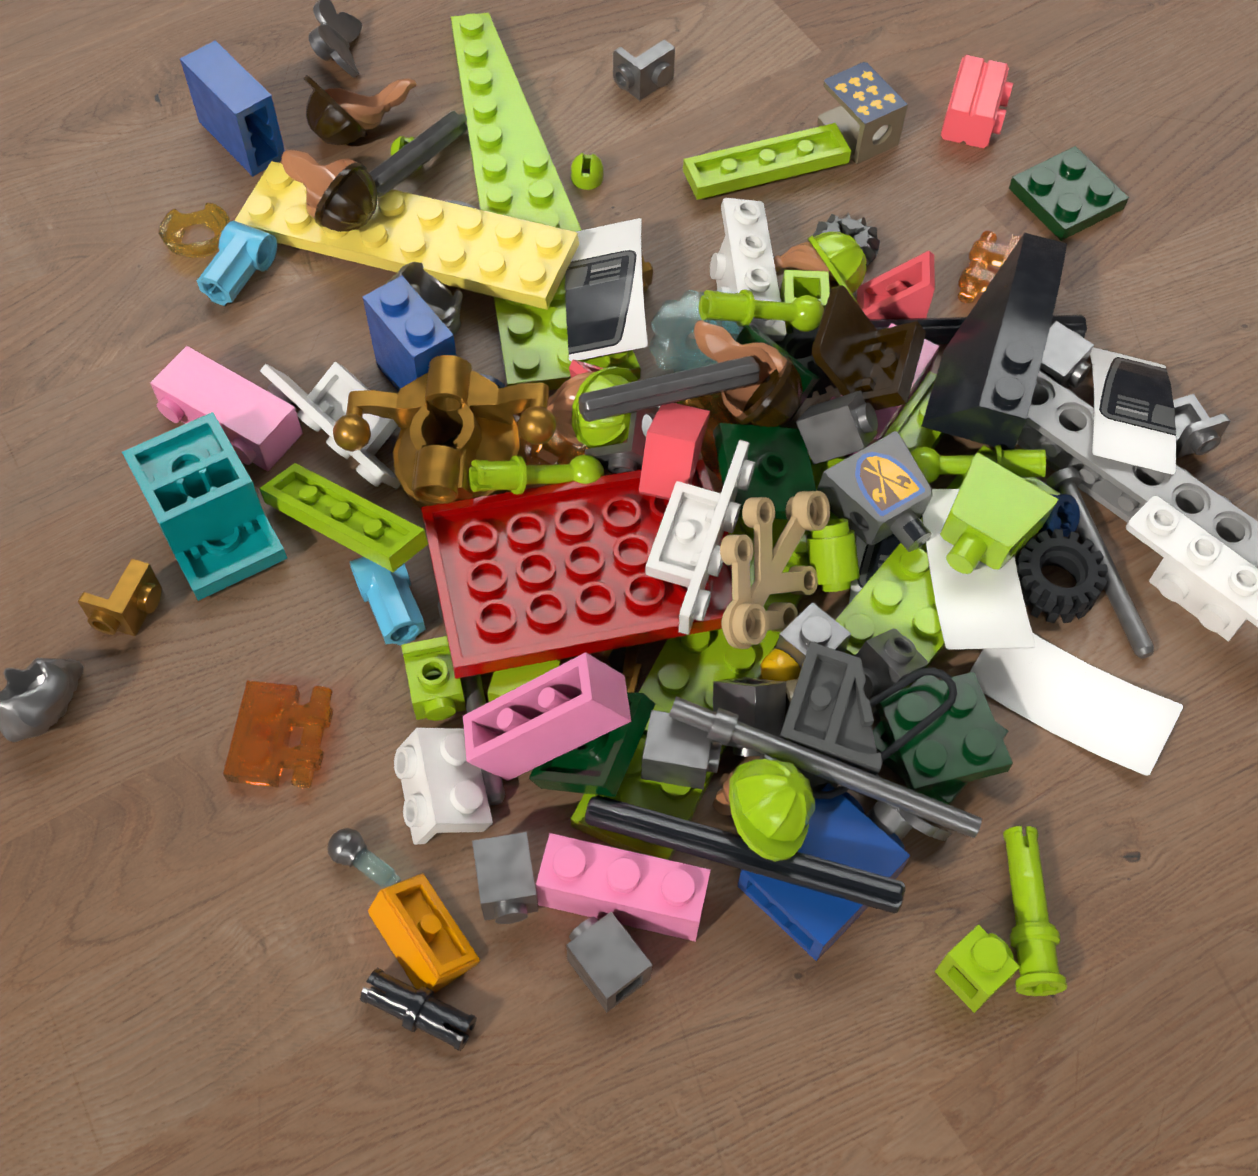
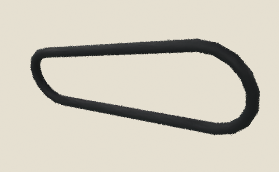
[811,668,957,799]

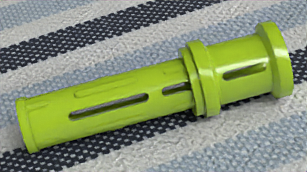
[1003,826,1067,996]

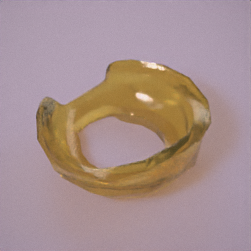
[159,203,230,258]

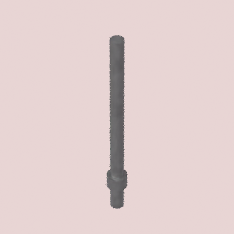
[669,696,982,838]

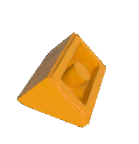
[368,873,480,993]

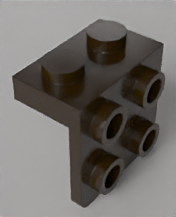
[812,285,926,410]

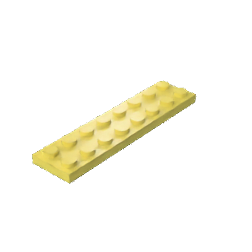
[234,161,579,310]

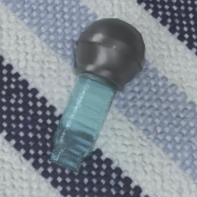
[327,828,402,887]

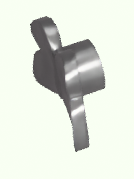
[309,0,362,78]
[866,774,951,841]

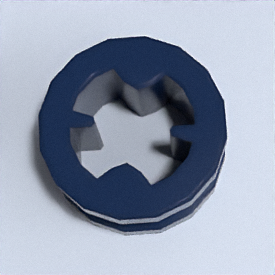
[1038,494,1080,537]

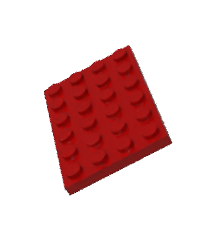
[421,459,732,679]

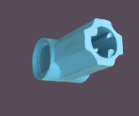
[197,221,277,306]
[349,557,426,646]

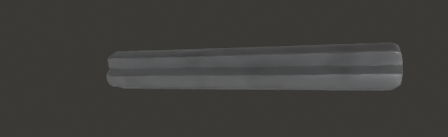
[369,111,467,197]
[579,356,760,422]

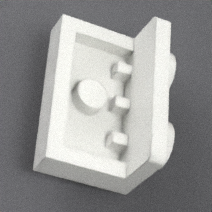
[394,728,493,845]

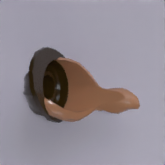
[303,75,417,145]
[281,150,378,232]
[694,320,803,427]

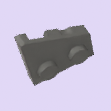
[779,641,882,776]

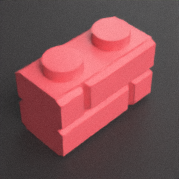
[940,55,1013,149]

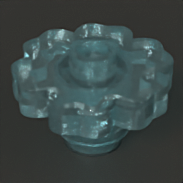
[649,290,740,373]

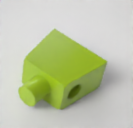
[940,452,1059,574]

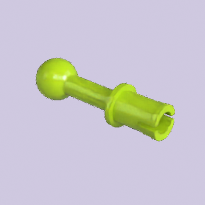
[699,290,824,332]
[910,445,1046,483]
[468,455,604,495]

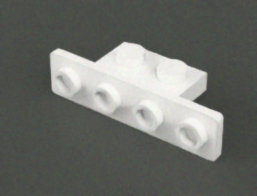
[710,198,786,341]
[260,362,401,489]
[646,440,755,635]
[1126,496,1258,641]

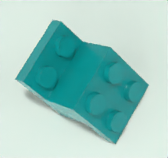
[122,412,288,601]

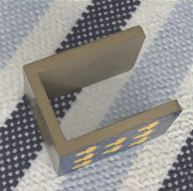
[818,62,908,164]

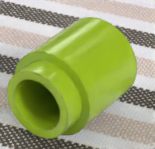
[806,518,860,592]

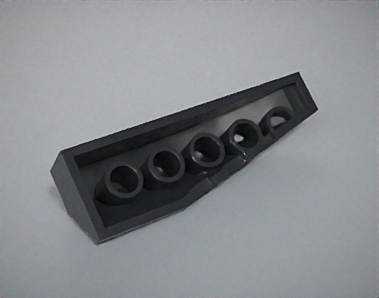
[921,233,1067,450]

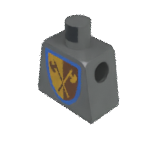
[817,431,933,552]

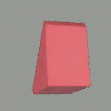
[857,251,935,319]
[639,403,710,500]

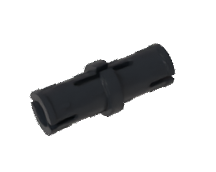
[360,968,477,1051]

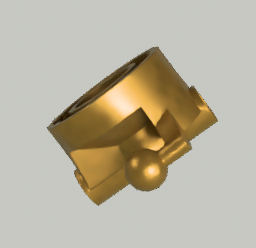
[333,355,556,509]

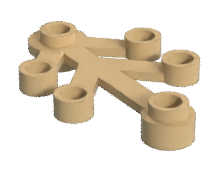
[720,491,830,649]

